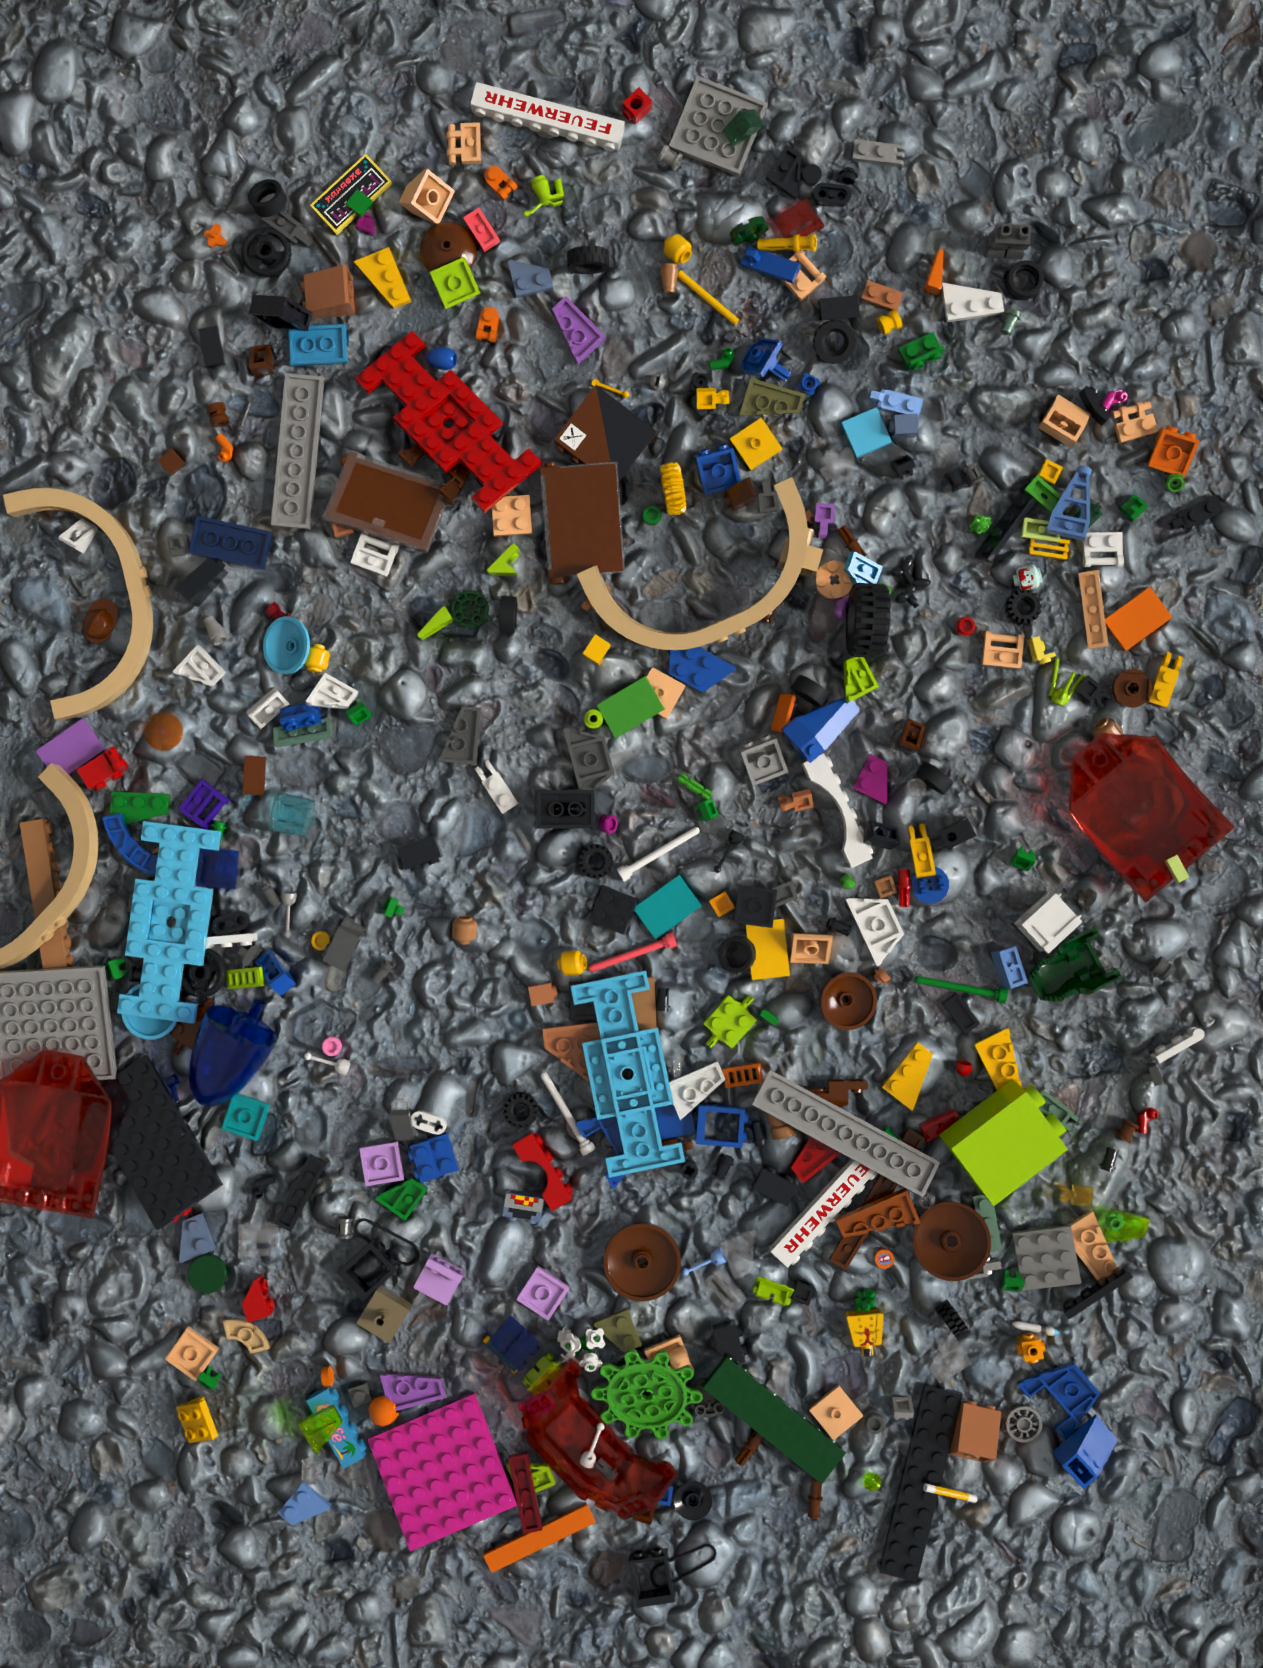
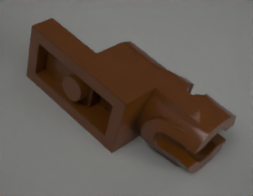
[808,1079,868,1107]

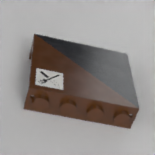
[554,385,657,485]

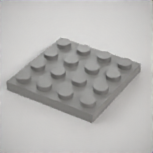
[669,75,768,177]

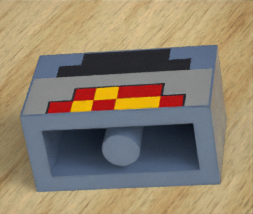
[502,1189,544,1224]

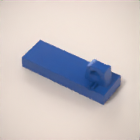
[741,246,801,284]

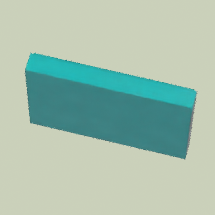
[635,875,702,939]

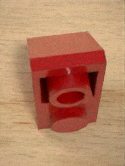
[242,1274,275,1323]

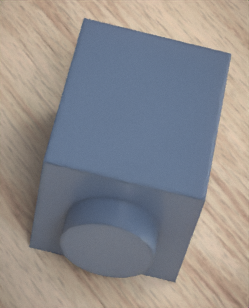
[889,414,919,439]

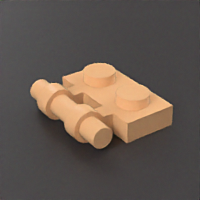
[446,123,481,165]
[1112,401,1158,444]

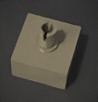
[356,1285,412,1343]

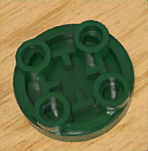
[451,590,490,629]
[188,1253,229,1294]

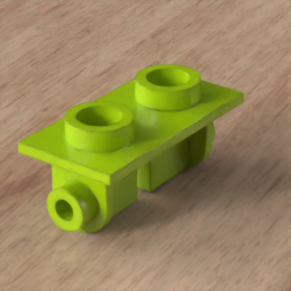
[752,1276,794,1307]
[522,1353,561,1391]

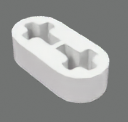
[411,1110,447,1135]

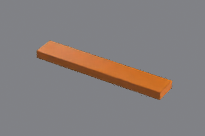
[483,1503,596,1573]

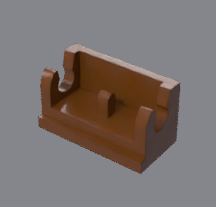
[243,756,266,795]

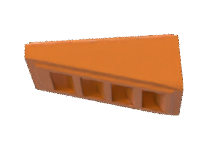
[924,249,943,295]
[722,1062,764,1088]

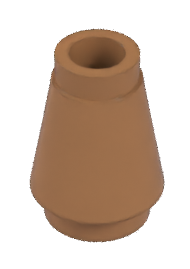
[660,263,679,293]

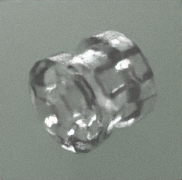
[904,778,926,798]

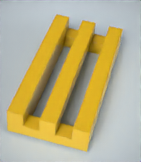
[1028,538,1070,560]

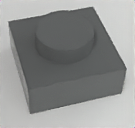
[348,1381,373,1408]

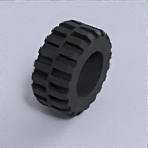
[845,583,891,658]

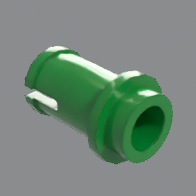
[211,820,227,845]

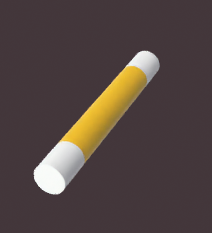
[923,1483,977,1503]

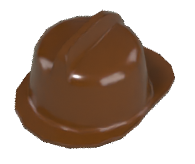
[82,599,119,644]

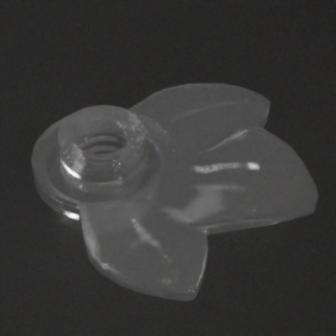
[820,447,855,483]

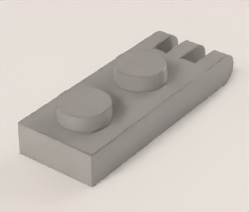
[852,139,906,167]

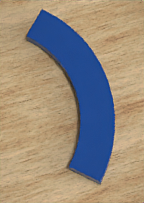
[102,813,158,876]

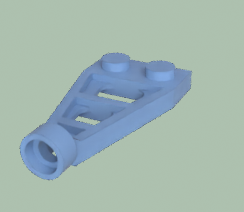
[1046,466,1092,541]

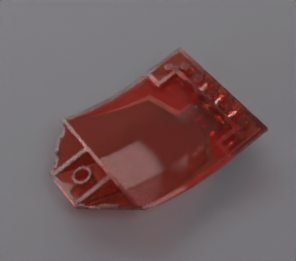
[1069,733,1235,903]
[0,1049,112,1219]

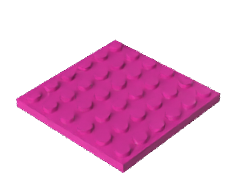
[367,1393,517,1551]

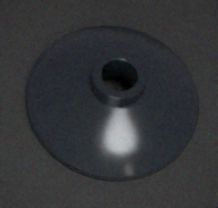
[674,1481,712,1520]

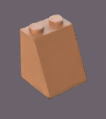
[301,265,355,319]
[948,1401,1001,1463]

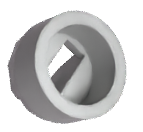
[650,374,665,391]

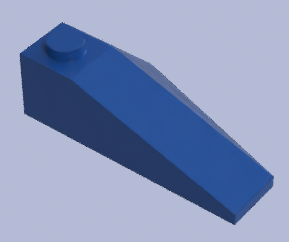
[781,697,860,763]

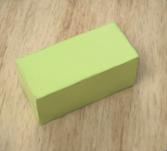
[1164,855,1190,884]

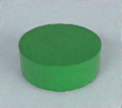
[642,505,662,526]

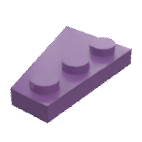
[552,296,606,365]
[380,1373,446,1411]

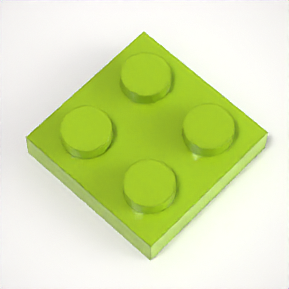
[429,256,481,309]

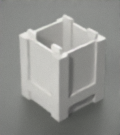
[1013,892,1082,953]

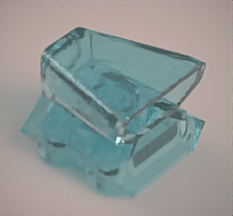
[269,792,317,838]

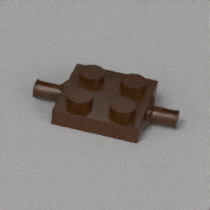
[168,997,219,1055]

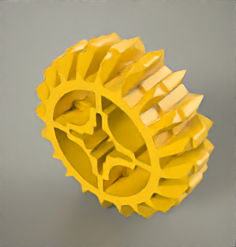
[660,462,686,515]

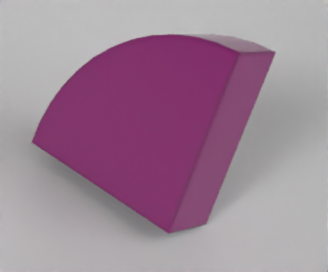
[355,212,375,236]

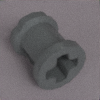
[961,462,985,488]
[335,1216,353,1239]

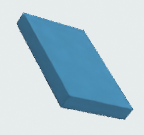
[288,324,348,367]

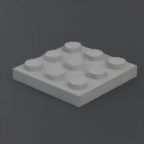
[1012,1225,1082,1291]

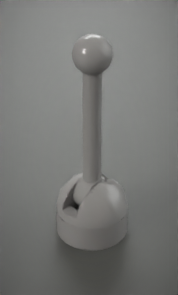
[281,892,297,938]

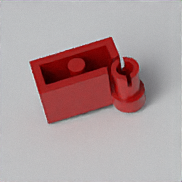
[77,746,128,791]

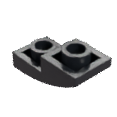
[1079,385,1111,426]

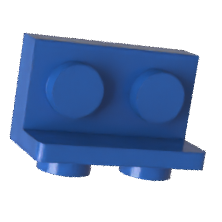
[280,703,322,731]

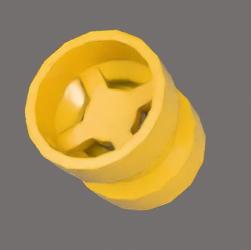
[876,309,902,335]

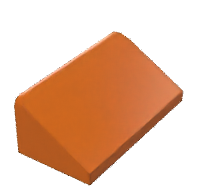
[771,694,796,734]

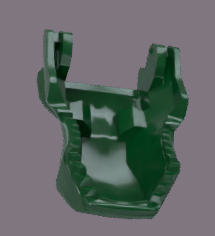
[1028,926,1122,1002]

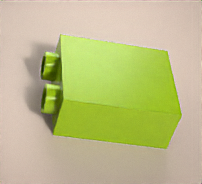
[939,1079,1068,1206]

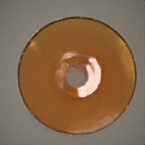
[145,712,183,751]

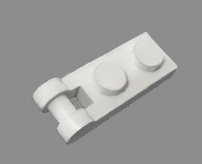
[206,933,257,949]
[1150,1027,1204,1063]

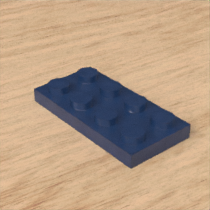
[188,515,273,570]

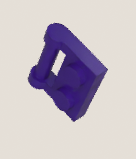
[178,779,230,830]

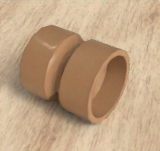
[765,1113,796,1140]

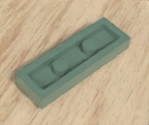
[273,718,333,748]
[971,1193,1002,1252]

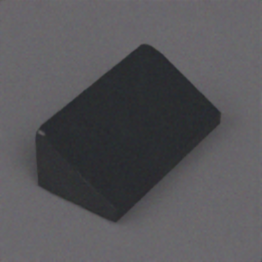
[863,820,900,850]

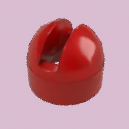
[956,1061,972,1076]

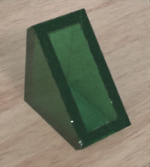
[722,109,765,147]

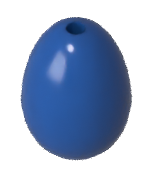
[425,347,457,370]

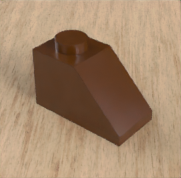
[724,477,756,511]

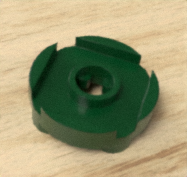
[730,216,769,246]

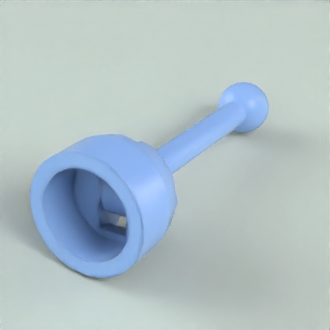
[681,1248,727,1276]

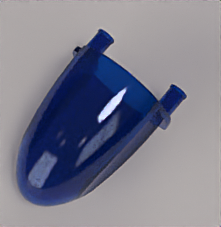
[189,999,277,1107]

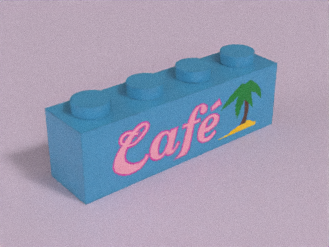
[306,1386,367,1469]

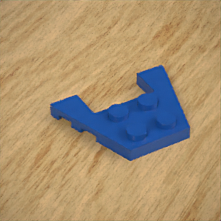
[575,1116,627,1189]
[1017,1361,1100,1440]

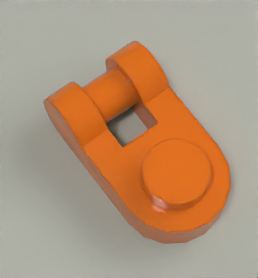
[484,166,518,201]
[476,307,499,343]

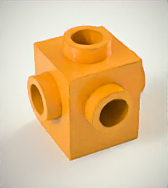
[1015,1333,1045,1363]

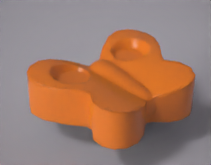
[204,224,227,248]

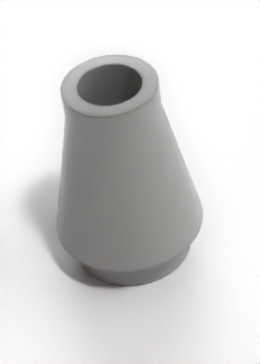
[203,616,228,645]

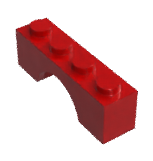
[512,1130,573,1211]

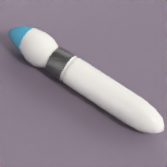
[1012,1321,1059,1336]

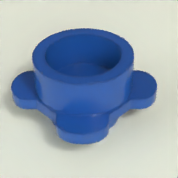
[797,373,820,396]

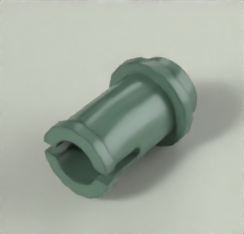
[1000,309,1021,335]

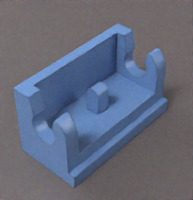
[990,946,1028,989]

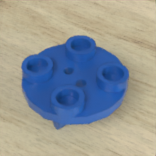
[911,867,949,904]

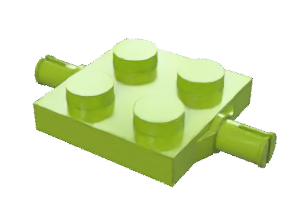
[703,994,757,1049]

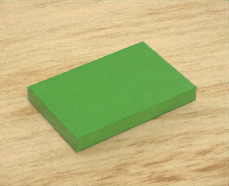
[597,676,665,738]

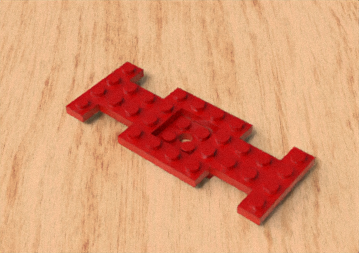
[355,331,542,513]

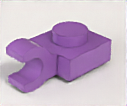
[814,503,835,539]

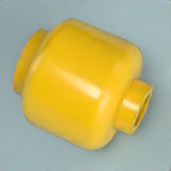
[664,234,692,264]
[304,644,330,673]
[557,950,587,976]

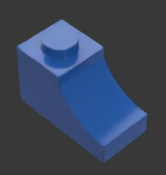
[255,949,296,996]

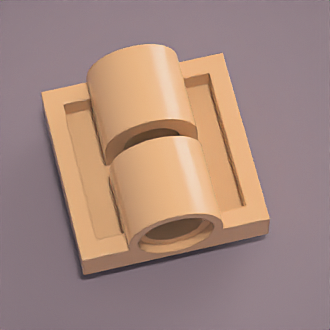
[644,1335,695,1372]

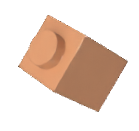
[528,982,558,1006]

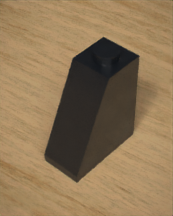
[174,557,229,607]

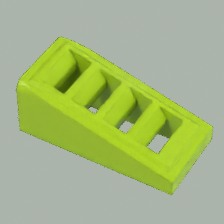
[417,606,454,640]
[226,967,264,989]

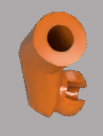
[215,433,233,462]

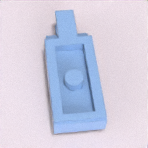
[868,389,923,418]

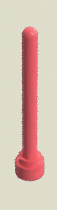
[588,932,678,972]

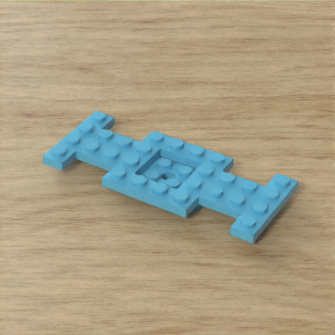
[117,821,221,1024]
[571,971,685,1178]

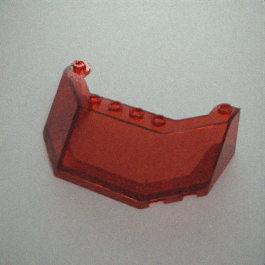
[518,1358,678,1520]

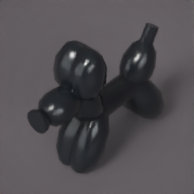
[886,555,931,609]

